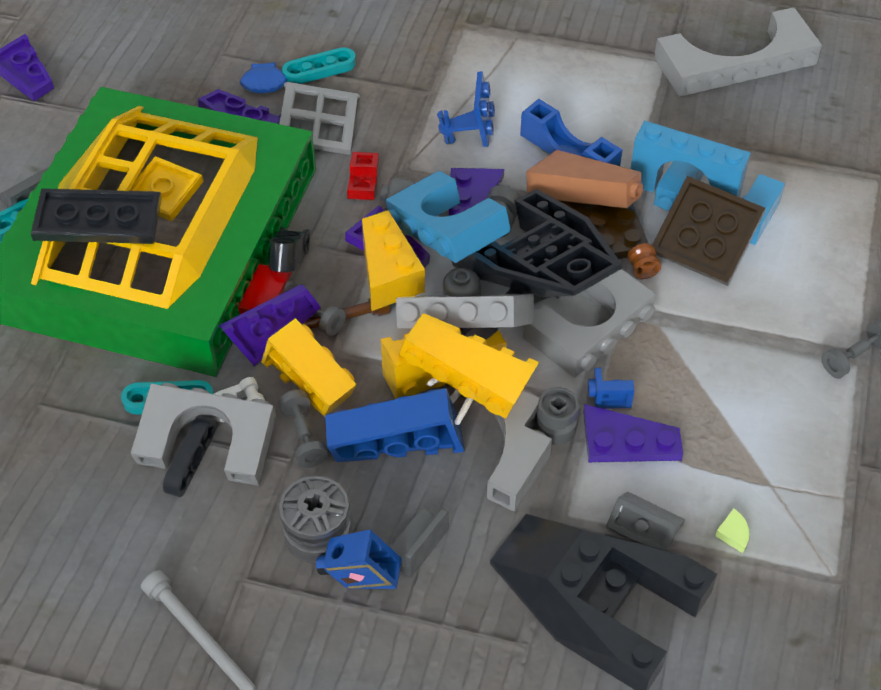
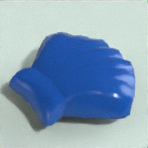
[240,62,288,93]

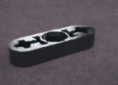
[163,415,216,497]

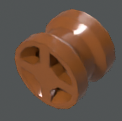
[628,243,661,279]

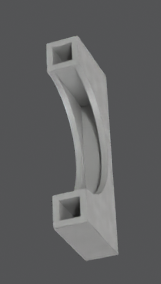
[654,7,822,97]

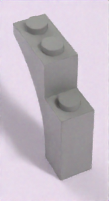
[487,390,552,512]

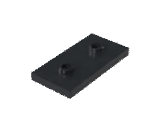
[31,188,162,244]

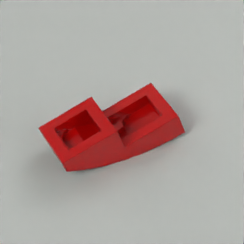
[347,152,379,200]

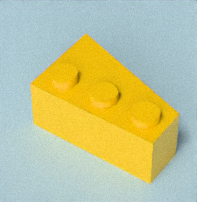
[362,210,425,311]
[261,318,356,417]

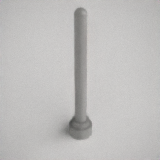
[141,570,255,690]

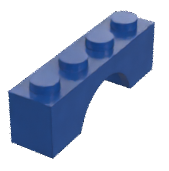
[520,99,623,166]

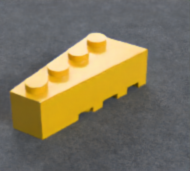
[381,330,507,399]

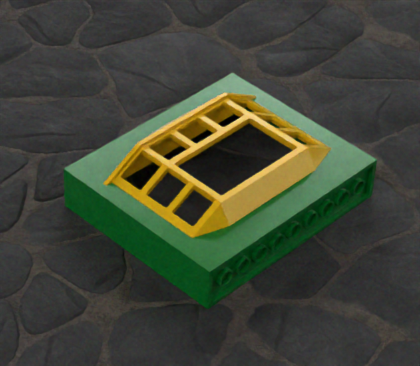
[0,87,316,377]

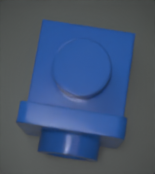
[588,367,634,409]

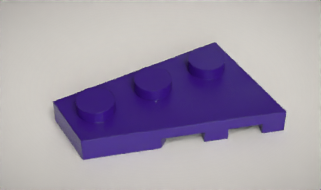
[198,89,281,124]
[448,168,504,216]
[583,404,683,463]

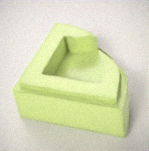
[715,508,750,553]

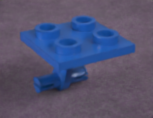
[437,71,495,147]

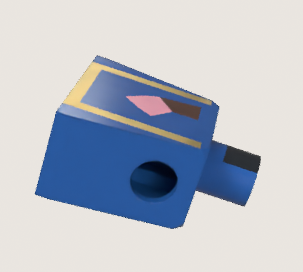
[316,530,402,589]

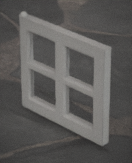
[279,82,360,155]

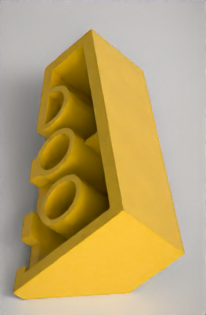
[399,313,539,419]

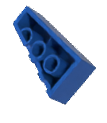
[325,388,465,462]

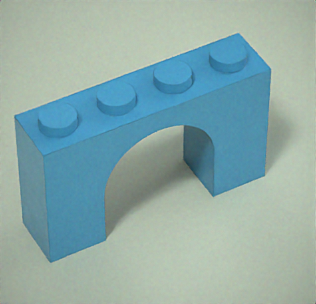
[630,120,751,197]
[654,161,785,245]
[385,171,511,263]

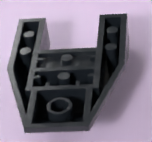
[452,189,622,297]
[490,514,718,690]

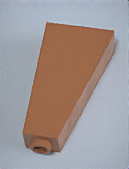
[526,150,643,208]

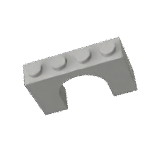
[523,269,656,378]
[396,294,534,328]
[131,383,276,486]

